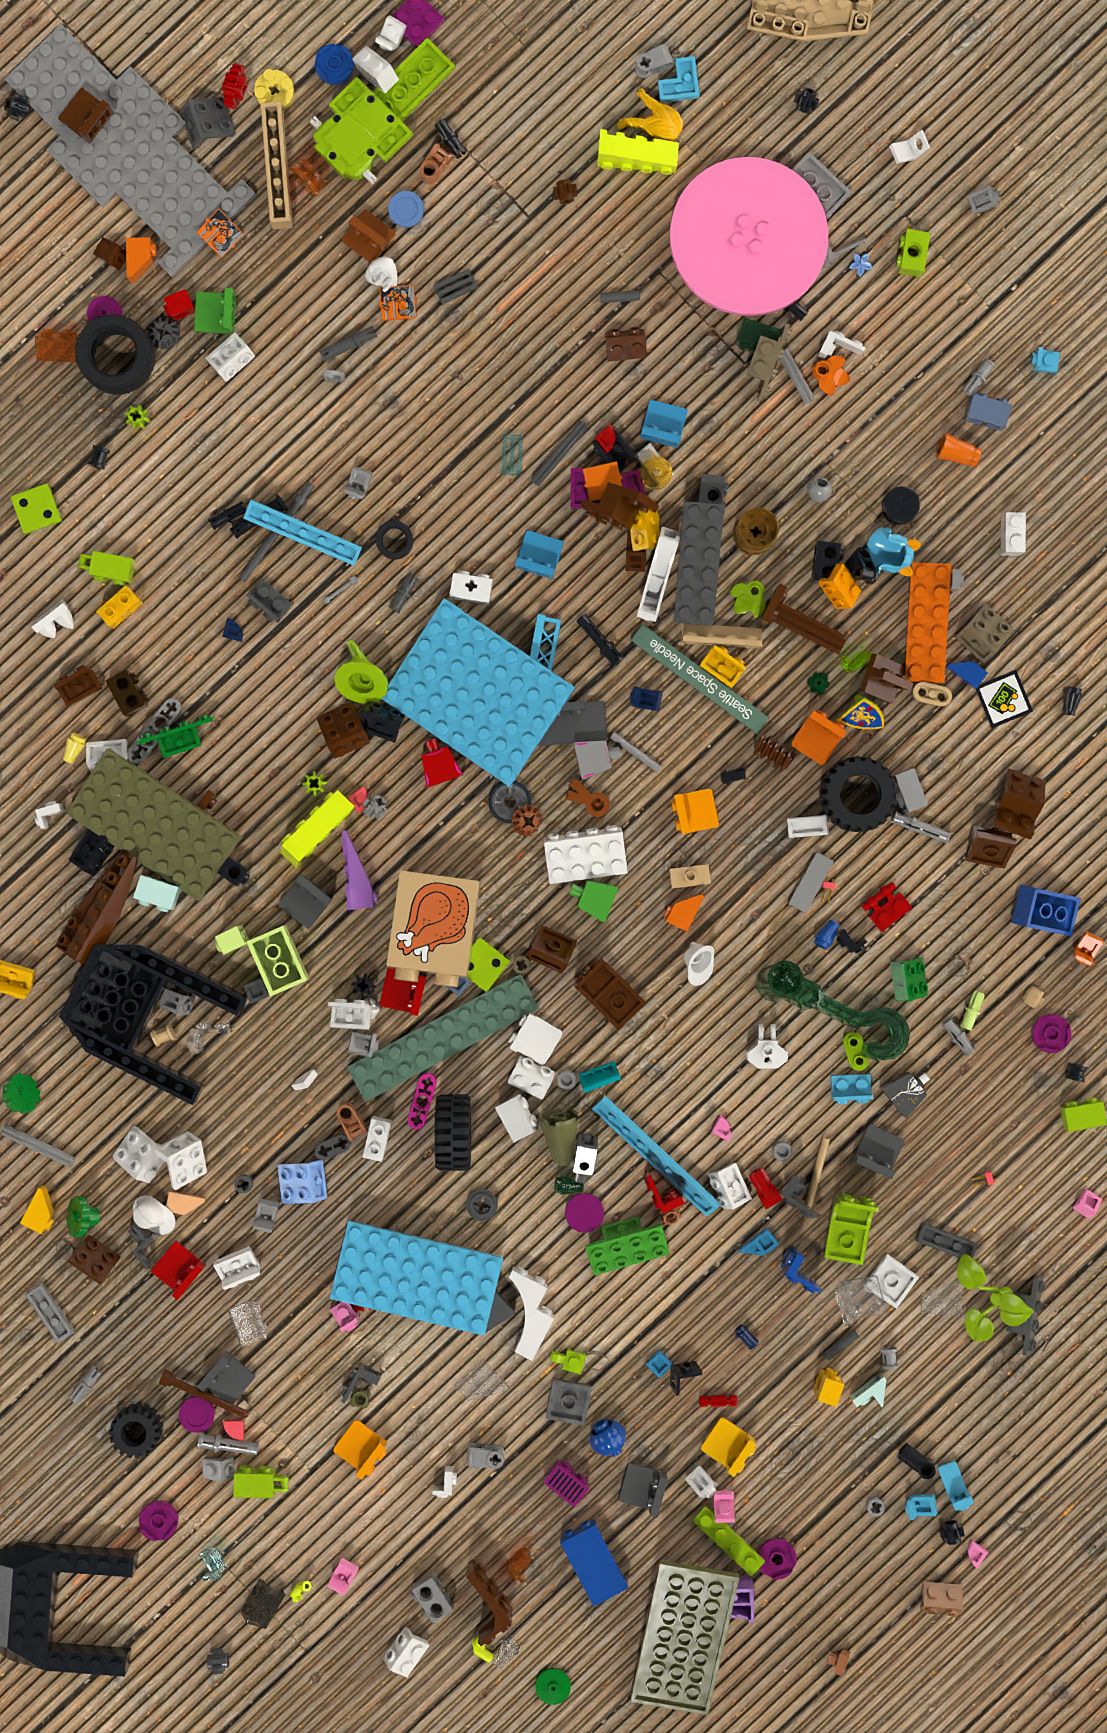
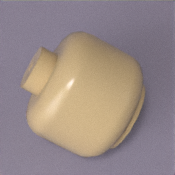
[1023,986,1045,1008]

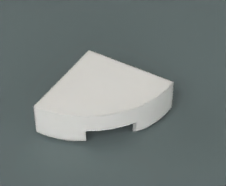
[291,1069,318,1090]

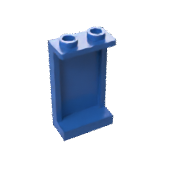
[560,1519,629,1606]

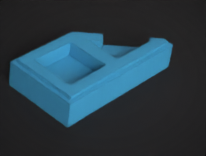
[738,1228,779,1256]

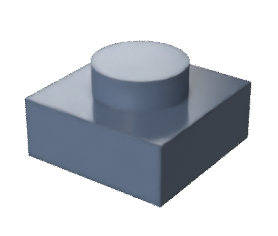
[446,977,472,997]

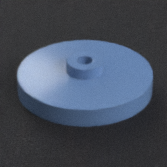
[388,191,424,228]

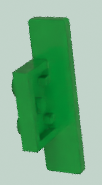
[137,714,215,758]

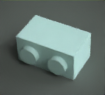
[133,875,181,912]

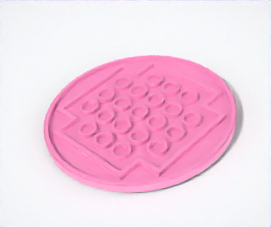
[670,157,828,316]

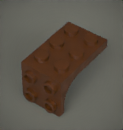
[574,957,646,1030]
[466,1559,512,1646]

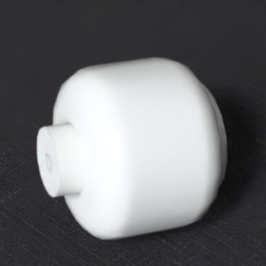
[363,998,380,1019]

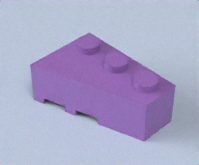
[731,1575,754,1624]

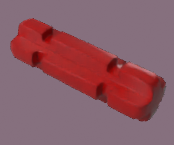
[699,1395,738,1407]

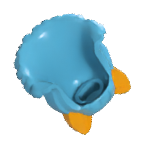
[865,527,921,576]

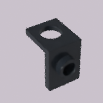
[670,1361,702,1396]

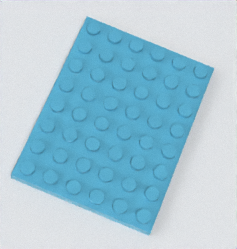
[382,598,576,787]

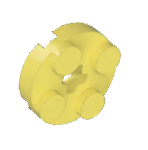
[254,69,295,109]

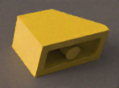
[20,1185,55,1234]

